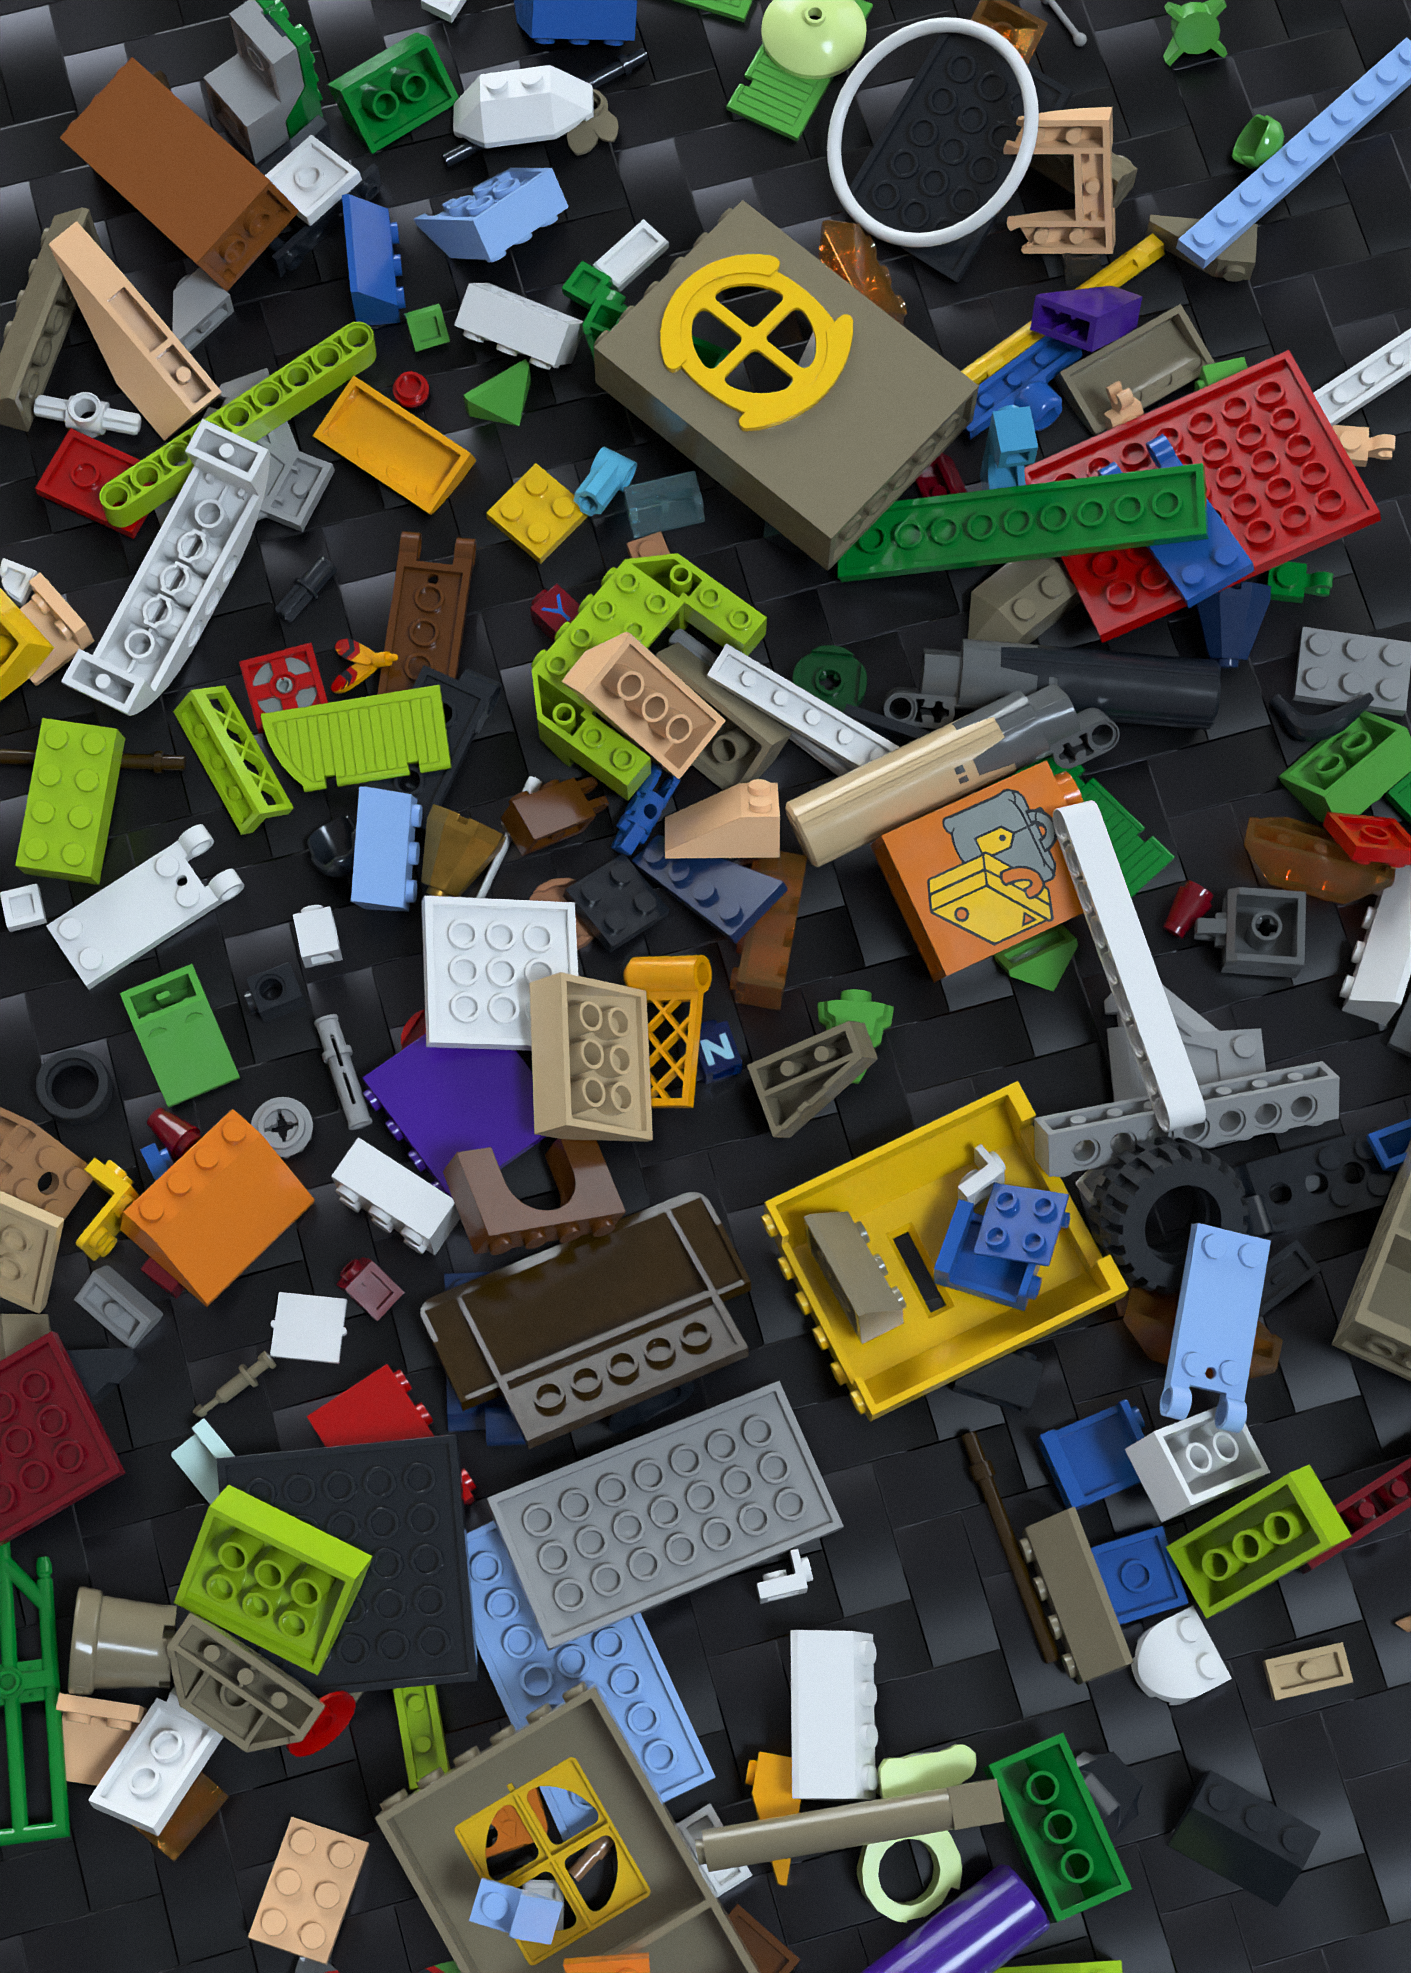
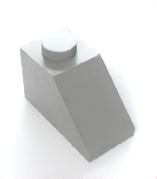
[172,267,234,352]

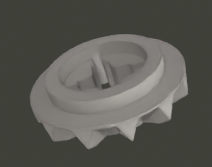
[251,1097,313,1159]

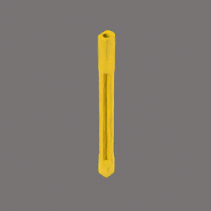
[961,233,1164,385]

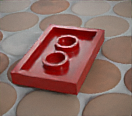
[35,428,156,539]

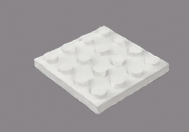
[422,896,578,1051]

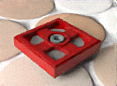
[239,643,328,733]

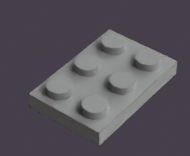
[1293,627,1411,716]

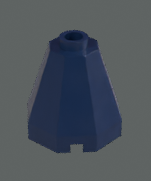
[1194,582,1271,669]

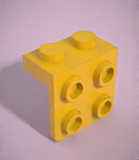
[76,1157,139,1261]

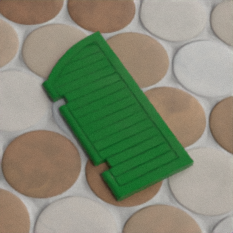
[986,758,1175,898]

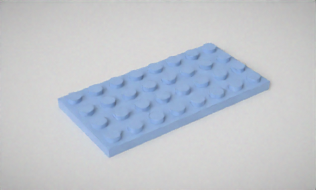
[467,1521,716,1841]

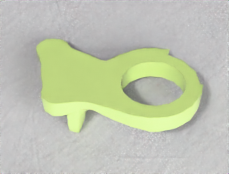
[857,1744,976,1923]

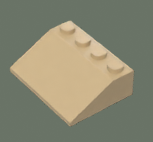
[529,972,653,1142]

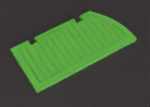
[726,0,873,141]

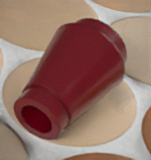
[1163,880,1214,939]
[147,1108,202,1159]

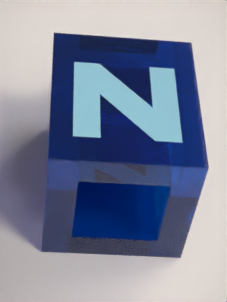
[698,1020,742,1084]

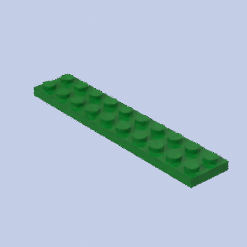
[838,463,1209,582]

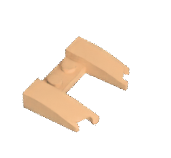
[1003,107,1116,254]

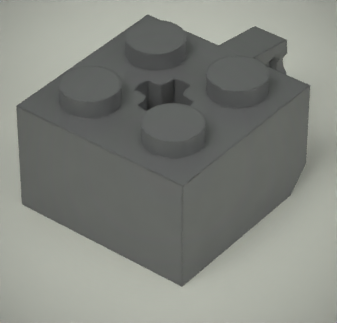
[1194,887,1306,978]

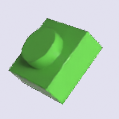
[404,304,450,351]

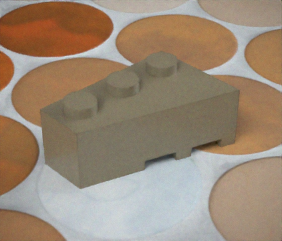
[747,1021,878,1138]

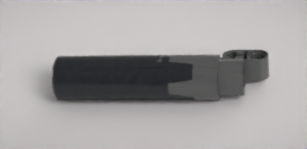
[882,639,1221,730]

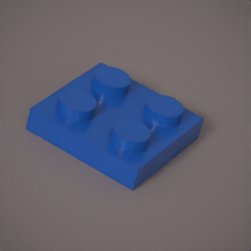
[1091,1526,1188,1625]

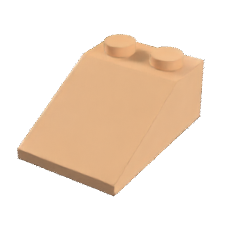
[665,779,780,859]

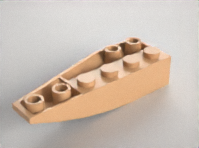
[48,221,222,441]

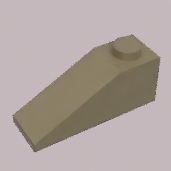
[1145,215,1258,282]

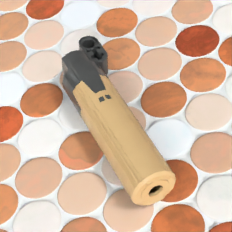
[785,683,1120,868]

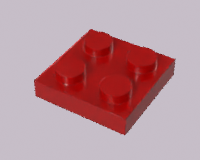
[1323,812,1411,868]

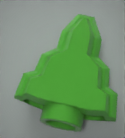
[817,989,894,1084]

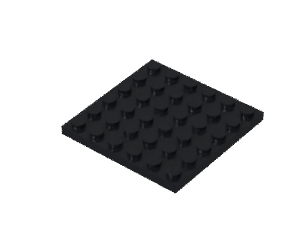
[216,1434,479,1696]

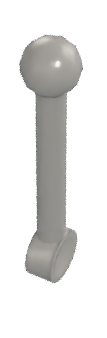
[1040,0,1087,47]

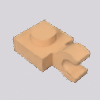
[1103,381,1144,430]
[1332,425,1396,467]

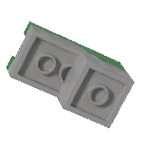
[204,0,323,164]

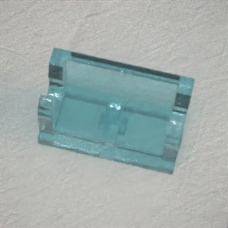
[623,471,705,538]

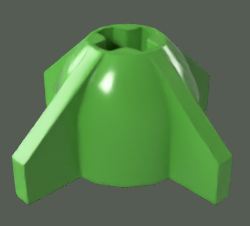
[1163,0,1228,66]

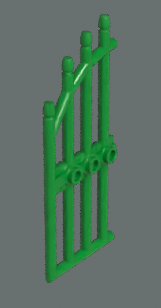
[0,1541,70,1846]

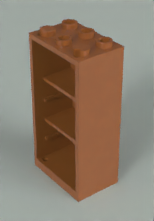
[60,57,299,292]

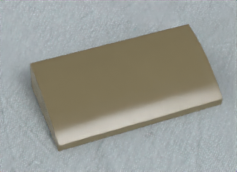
[1053,304,1215,437]

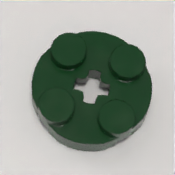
[792,645,867,713]

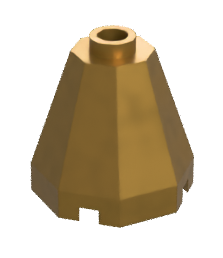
[421,804,507,897]

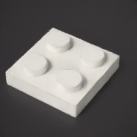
[265,135,362,226]

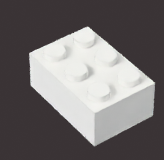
[454,283,584,370]
[332,1137,460,1255]
[1125,1407,1270,1522]

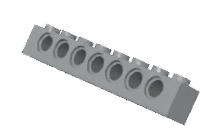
[1034,1061,1340,1177]

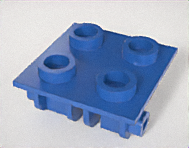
[973,1183,1070,1267]

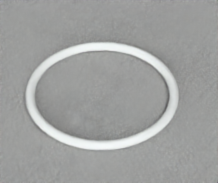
[827,17,1039,248]

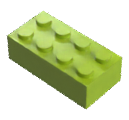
[15,718,125,885]
[1166,1464,1352,1619]

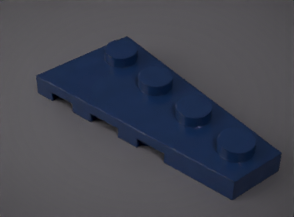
[632,835,788,944]

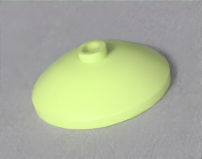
[761,0,867,80]

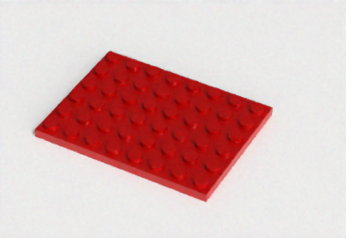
[1024,350,1381,643]

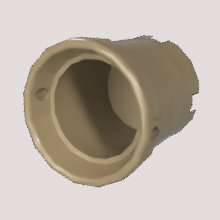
[68,1587,177,1695]

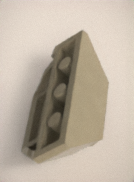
[968,557,1082,644]
[166,1613,326,1752]

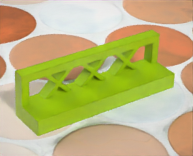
[173,685,294,835]

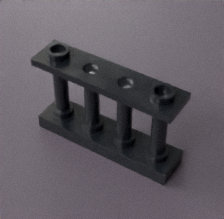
[258,115,381,278]

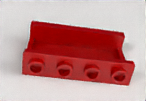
[306,1364,477,1505]

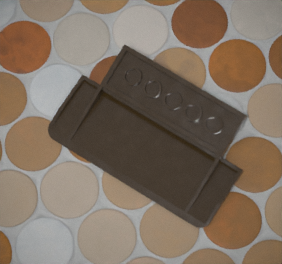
[421,1192,752,1449]

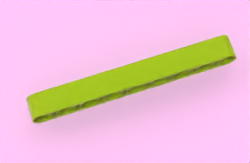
[100,322,377,527]

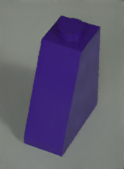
[1030,286,1142,352]

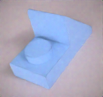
[469,1877,563,1945]

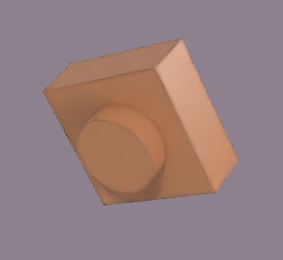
[626,531,670,559]

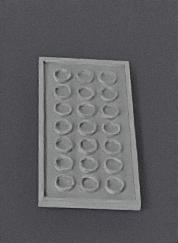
[486,1381,844,1651]

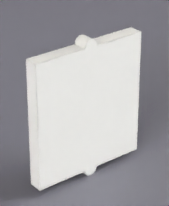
[270,1292,348,1364]

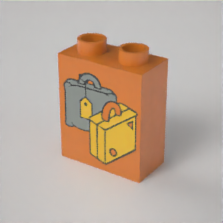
[870,760,1084,982]

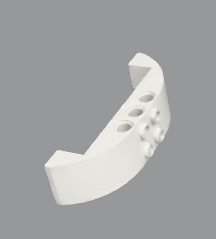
[61,419,270,716]

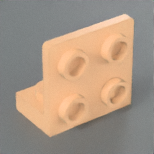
[20,572,94,686]
[56,1693,147,1786]

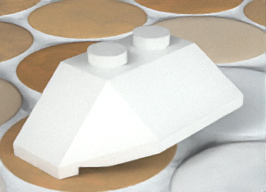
[453,65,594,148]

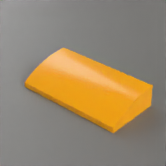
[313,375,476,515]

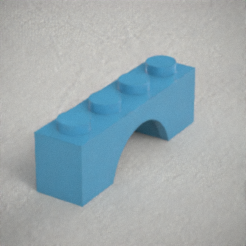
[980,405,1038,490]

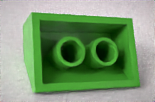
[1278,711,1411,823]

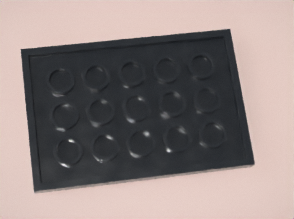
[837,17,1073,283]

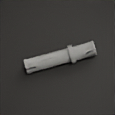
[314,1014,372,1130]

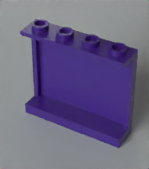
[363,1034,547,1198]

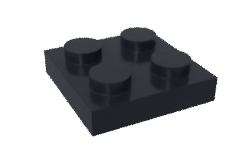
[563,854,670,953]

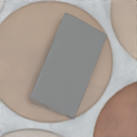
[74,1265,163,1348]

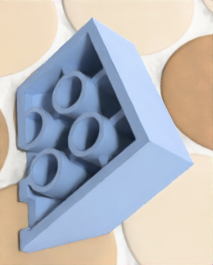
[414,168,568,262]

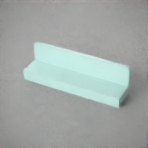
[171,1418,234,1505]

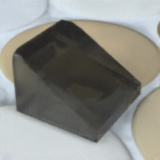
[1060,253,1101,287]

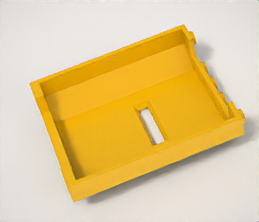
[761,1081,1129,1421]

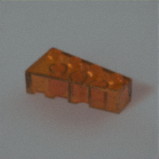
[729,851,807,1010]

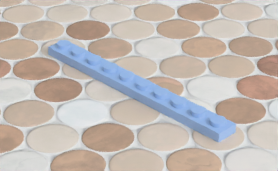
[1176,37,1411,269]

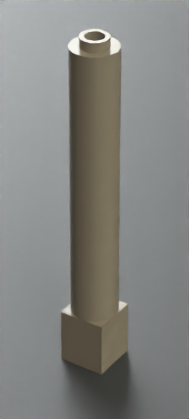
[695,1778,1004,1872]

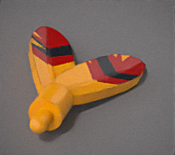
[331,639,398,694]

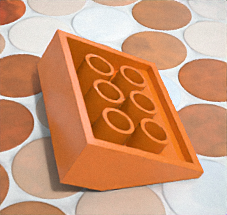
[120,1109,315,1307]

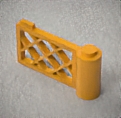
[623,955,712,1108]

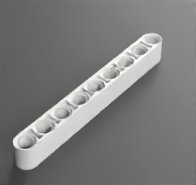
[1053,800,1206,1132]

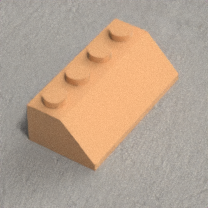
[562,632,726,779]

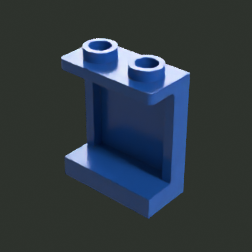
[934,1199,1042,1311]
[1036,1399,1145,1511]

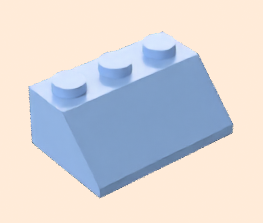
[351,786,422,912]

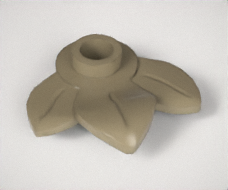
[567,89,619,155]

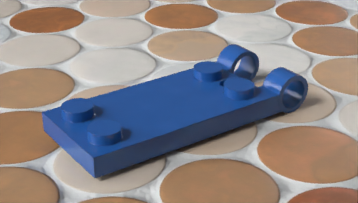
[1097,434,1255,608]

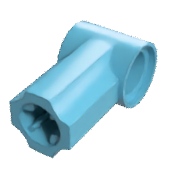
[573,446,637,516]

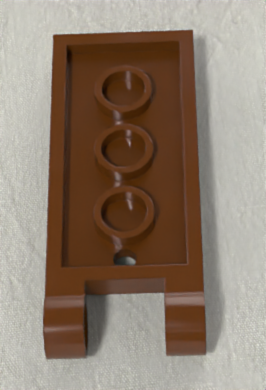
[377,531,476,711]

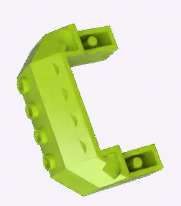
[531,553,767,801]

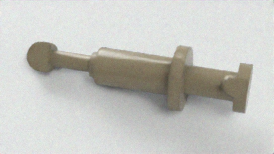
[193,1351,277,1417]

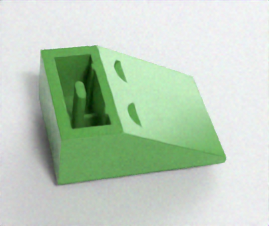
[120,964,240,1108]

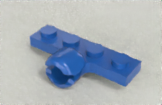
[962,336,1082,440]

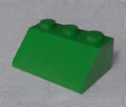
[327,32,459,154]

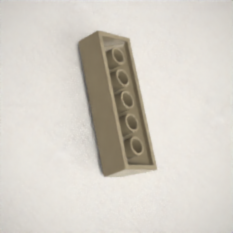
[0,207,101,432]

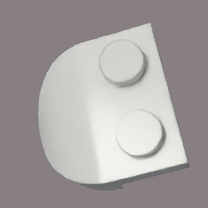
[1131,1606,1232,1705]

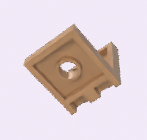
[0,1107,93,1220]

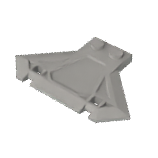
[154,368,335,532]
[1104,985,1266,1102]

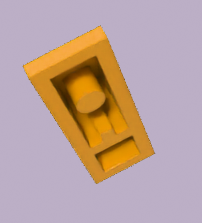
[745,1751,801,1886]

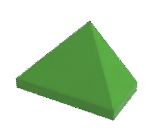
[464,359,531,426]
[994,924,1078,992]

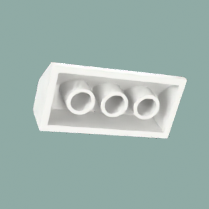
[1340,865,1411,1025]
[790,1630,879,1801]

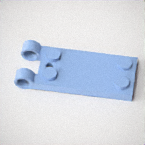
[1160,1223,1271,1433]

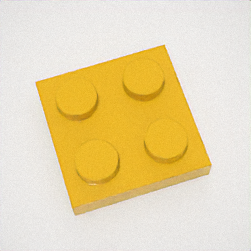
[486,463,589,564]

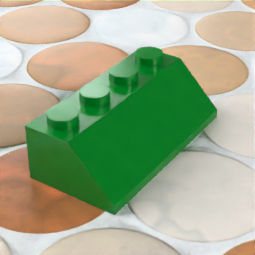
[983,1733,1132,1924]

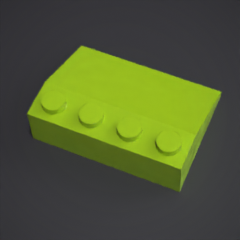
[174,1485,373,1675]

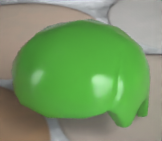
[1232,114,1285,169]

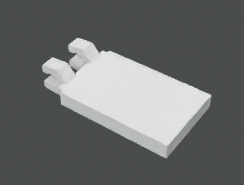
[88,1686,224,1836]

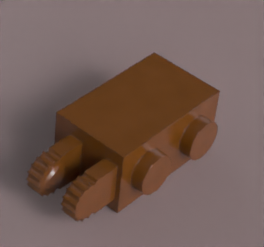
[500,776,609,856]

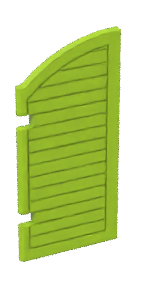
[261,685,452,792]

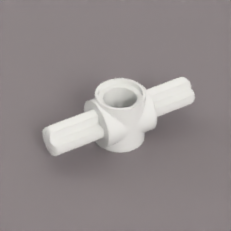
[34,392,141,438]

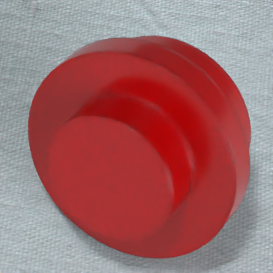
[393,371,429,408]

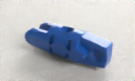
[611,762,680,855]

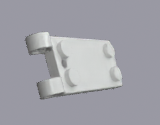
[46,824,244,990]

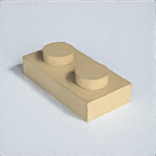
[1262,1642,1353,1701]

